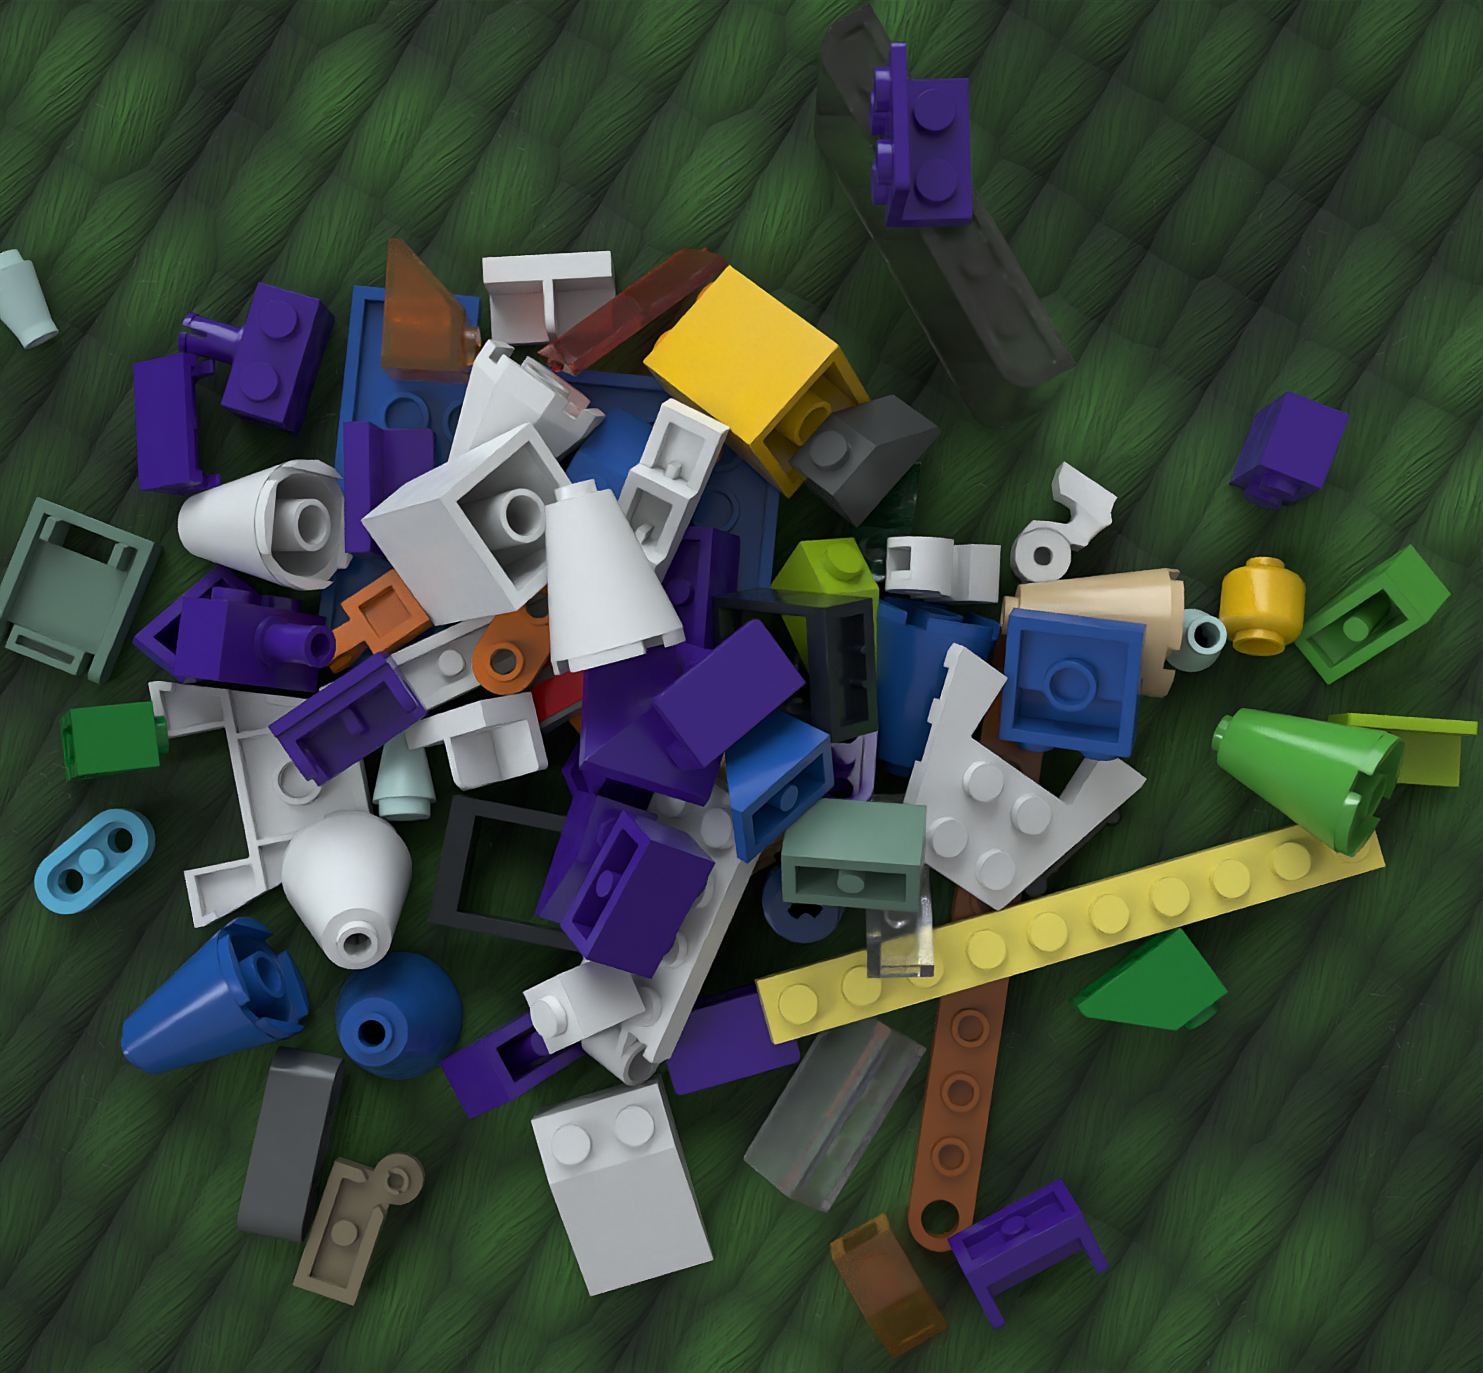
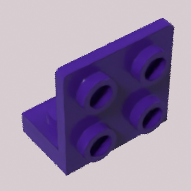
[869,42,972,228]

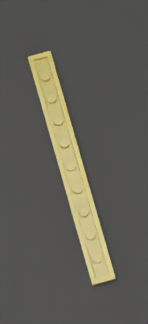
[754,823,1385,1045]

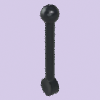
[1021,807,1123,898]

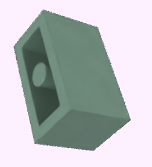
[781,798,927,912]

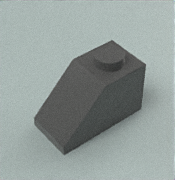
[788,395,941,528]

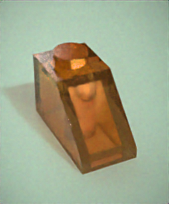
[381,238,481,384]
[830,1212,949,1359]

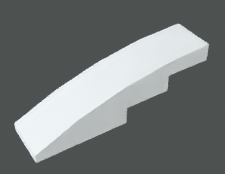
[618,398,730,583]

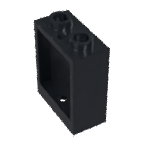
[712,587,879,744]
[428,794,580,952]

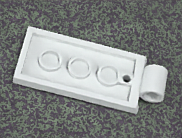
[580,777,761,1086]

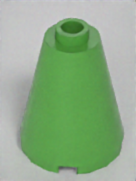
[1211,708,1405,857]

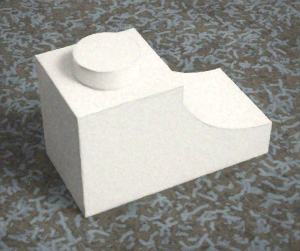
[523,961,646,1054]

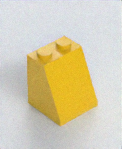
[643,265,871,499]

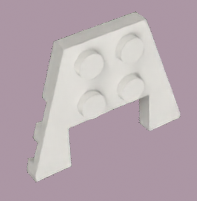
[903,643,1147,911]
[148,681,374,928]

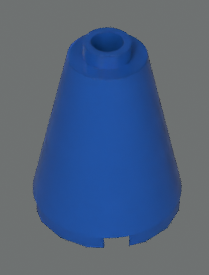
[876,597,1001,778]
[121,917,309,1074]
[335,951,463,1080]

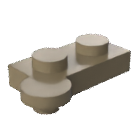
[293,1151,425,1306]

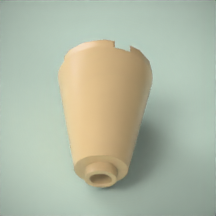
[1000,568,1184,698]

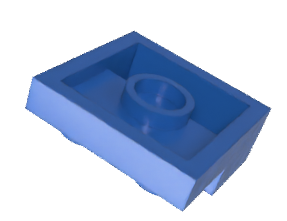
[999,607,1147,761]

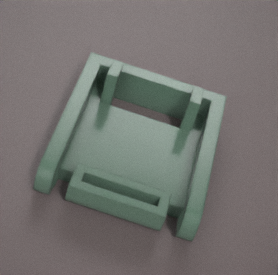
[0,497,163,685]

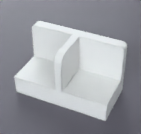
[482,251,618,346]
[404,692,548,791]

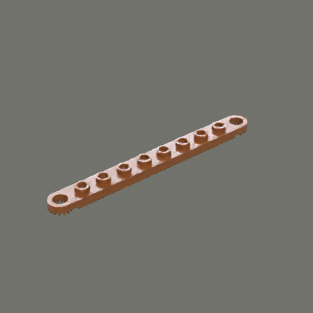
[907,634,1043,1252]

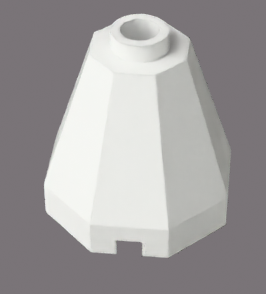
[448,339,606,463]

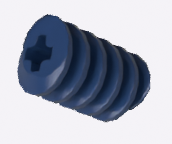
[761,860,845,943]

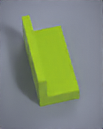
[1328,713,1478,787]

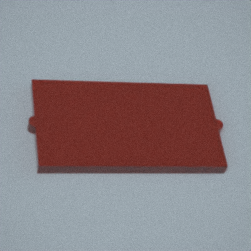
[537,247,728,376]

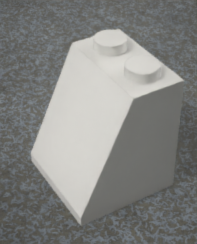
[360,422,572,626]

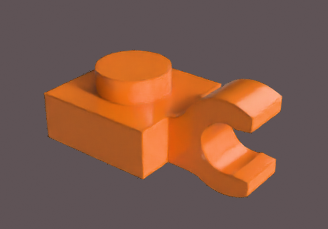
[326,568,434,674]

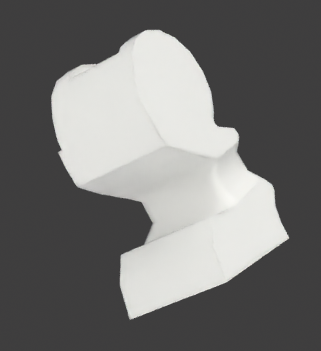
[1010,461,1117,584]
[885,536,1001,605]

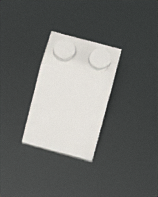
[531,1073,714,1296]

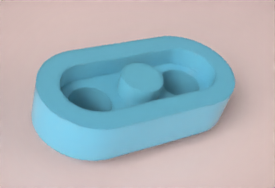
[34,808,155,914]

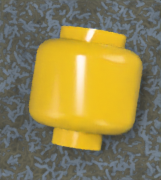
[1219,557,1306,656]

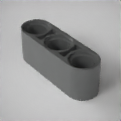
[237,1045,345,1243]

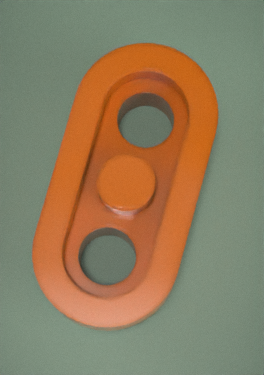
[472,583,551,696]

